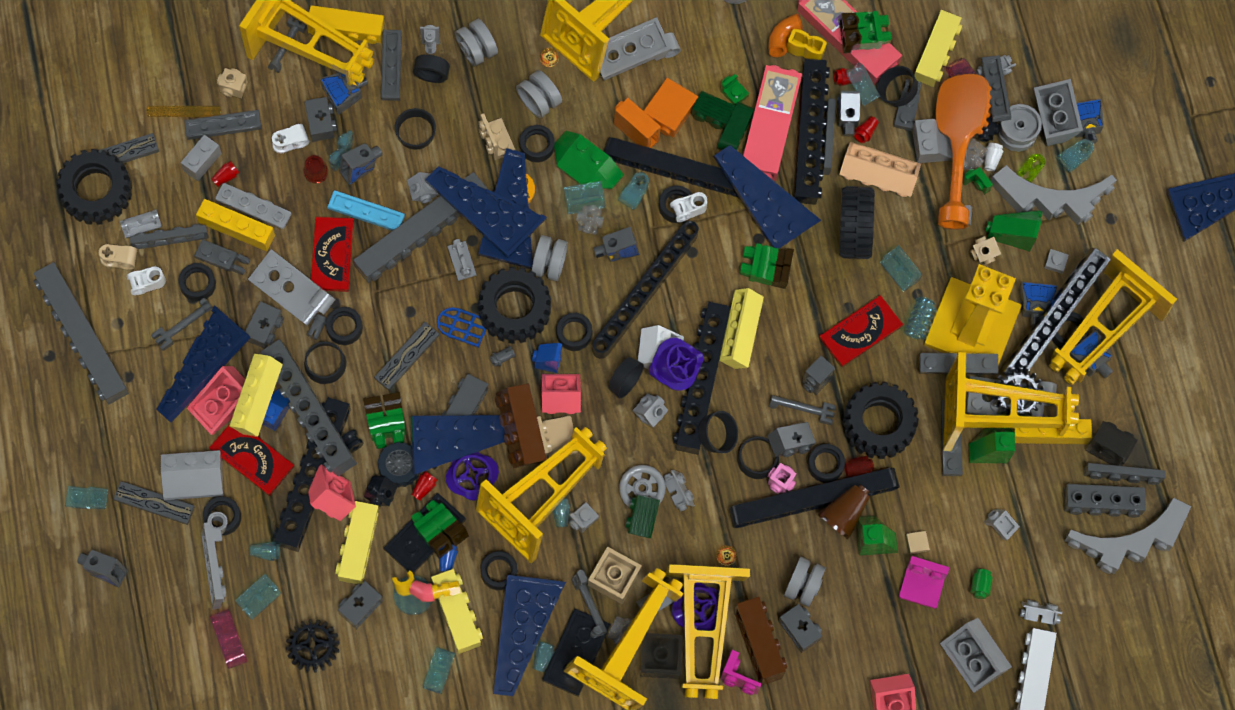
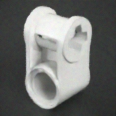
[272,124,310,154]
[670,192,707,222]
[127,267,166,295]

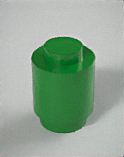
[971,569,993,599]

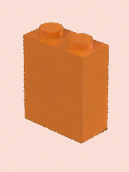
[644,78,699,138]
[614,98,661,148]

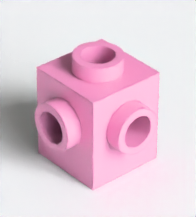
[767,463,796,494]

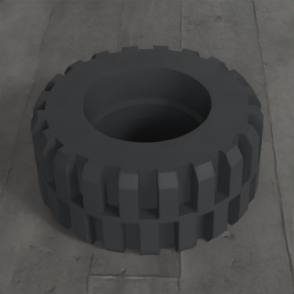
[56,149,132,225]
[840,186,875,259]
[478,267,551,344]
[842,382,919,459]

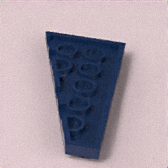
[478,148,533,269]
[425,166,547,258]
[1167,173,1235,242]
[156,305,251,422]

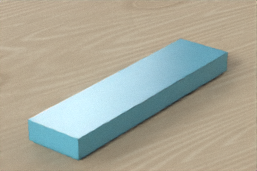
[328,190,405,231]

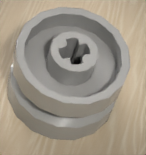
[455,18,498,67]
[516,70,562,118]
[997,104,1042,152]
[532,235,568,281]
[784,557,826,607]

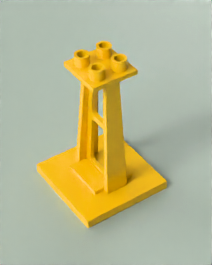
[239,0,375,86]
[540,0,633,82]
[1049,249,1177,385]
[924,264,1022,365]
[943,352,1079,451]
[476,427,607,564]
[666,564,750,699]
[564,568,684,710]

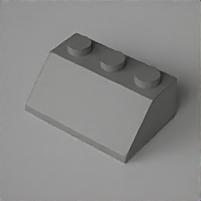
[1034,79,1083,146]
[161,450,223,500]
[940,618,1012,693]

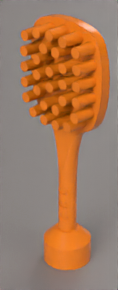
[936,74,992,229]

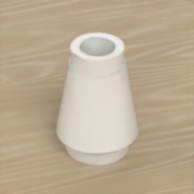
[984,143,1004,172]

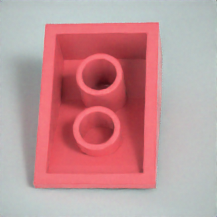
[187,366,245,435]

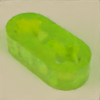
[1017,154,1045,183]

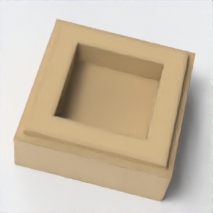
[906,531,930,554]

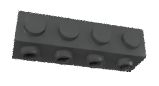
[1064,484,1146,518]

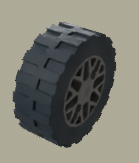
[378,442,420,488]

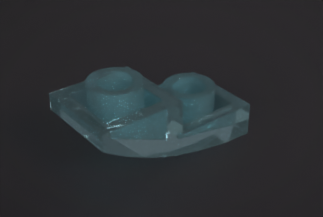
[329,130,354,172]
[65,486,108,509]
[423,647,455,694]

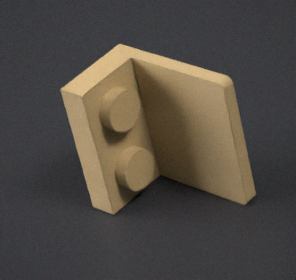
[478,113,515,160]
[537,416,578,459]

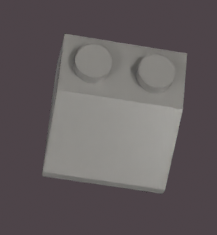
[912,119,952,163]

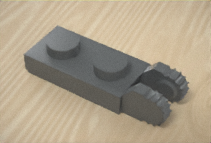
[894,79,922,131]
[194,239,250,275]

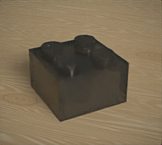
[1085,421,1138,466]
[640,633,683,679]

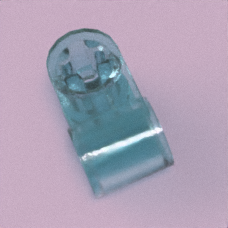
[1057,139,1094,173]
[618,172,649,210]

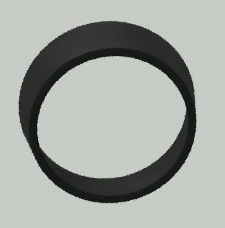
[877,66,918,107]
[395,108,436,150]
[304,342,346,384]
[608,357,644,399]
[699,411,738,453]
[737,436,779,479]

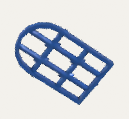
[437,307,487,348]

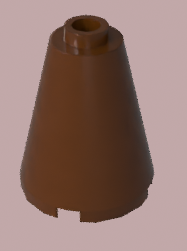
[818,484,870,539]

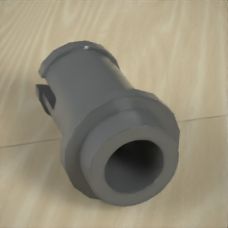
[306,314,327,340]
[490,346,515,367]

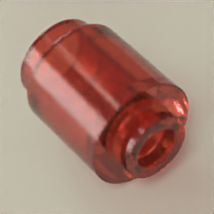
[844,456,874,478]

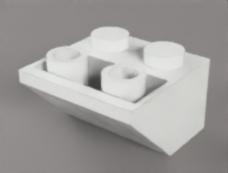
[638,325,684,370]

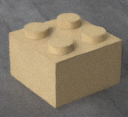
[588,547,642,604]

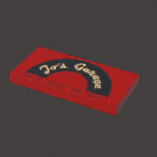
[311,217,354,292]
[819,295,903,367]
[209,424,295,496]

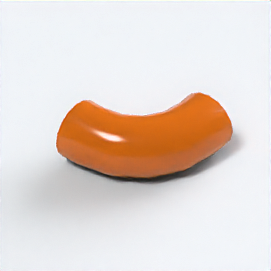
[768,13,803,58]

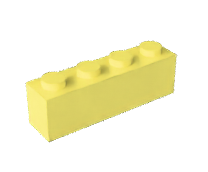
[914,10,963,87]
[719,288,764,369]
[229,354,283,437]
[335,501,379,585]
[431,569,483,654]

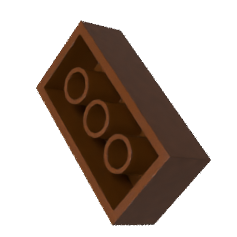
[495,383,547,469]
[734,597,787,686]

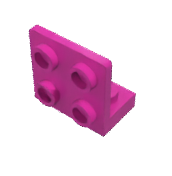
[899,556,950,609]
[720,650,761,695]

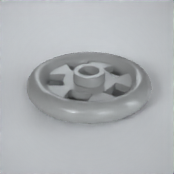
[619,465,666,508]

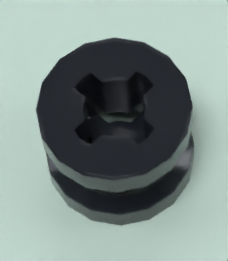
[342,430,364,453]

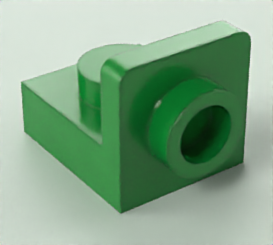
[721,74,749,105]
[963,167,993,195]

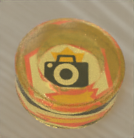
[540,48,559,67]
[717,545,737,566]

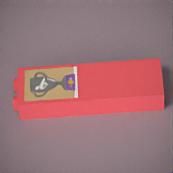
[797,0,902,85]
[743,65,802,181]

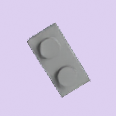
[181,135,222,181]

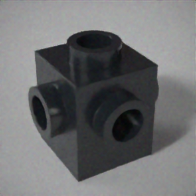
[972,115,999,142]
[364,476,398,508]

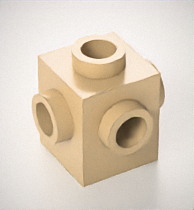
[217,68,248,98]
[971,236,1001,265]

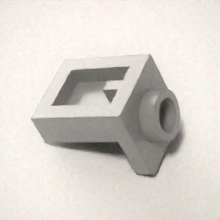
[569,503,599,533]
[984,509,1020,540]

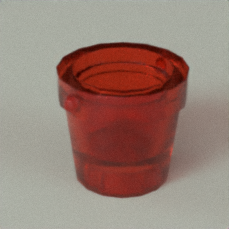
[303,155,328,184]

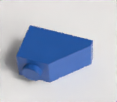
[532,343,562,373]
[262,389,290,431]

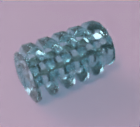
[904,297,938,340]

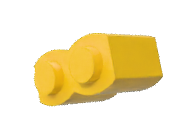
[787,29,827,60]

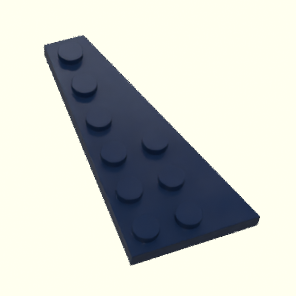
[713,145,821,248]
[411,415,505,475]
[493,575,566,696]

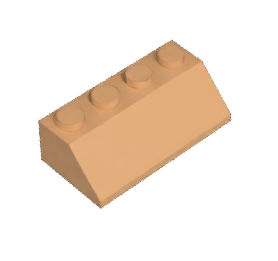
[839,142,921,197]

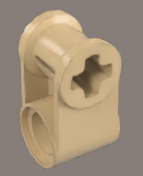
[99,244,137,270]

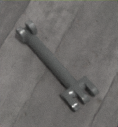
[268,16,307,73]
[151,298,212,351]
[769,395,836,425]
[572,570,608,638]

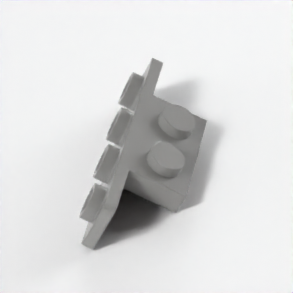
[216,183,291,229]

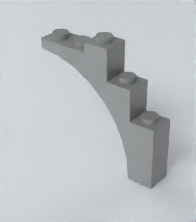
[991,165,1117,225]
[1064,498,1191,574]

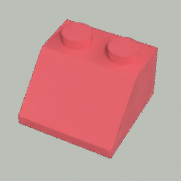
[542,374,581,414]
[308,464,356,521]
[870,674,916,710]

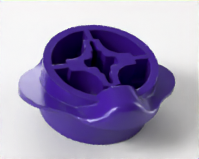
[649,338,704,391]
[446,452,499,501]
[672,582,719,631]

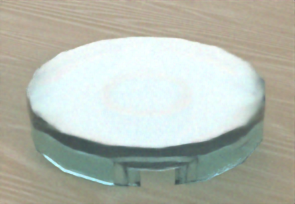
[394,576,432,615]

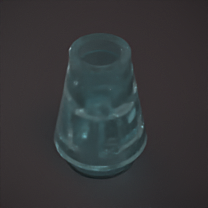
[553,499,571,527]
[250,542,280,561]
[533,642,555,672]

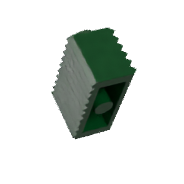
[692,91,736,130]
[625,494,660,538]

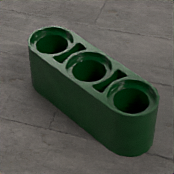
[717,102,755,150]

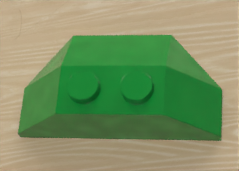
[554,131,624,189]

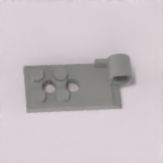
[600,17,681,80]
[248,249,336,326]
[966,376,1057,417]
[201,512,228,610]

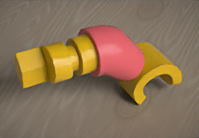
[392,570,461,602]

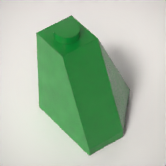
[985,211,1043,252]
[968,428,1015,464]
[856,516,898,556]

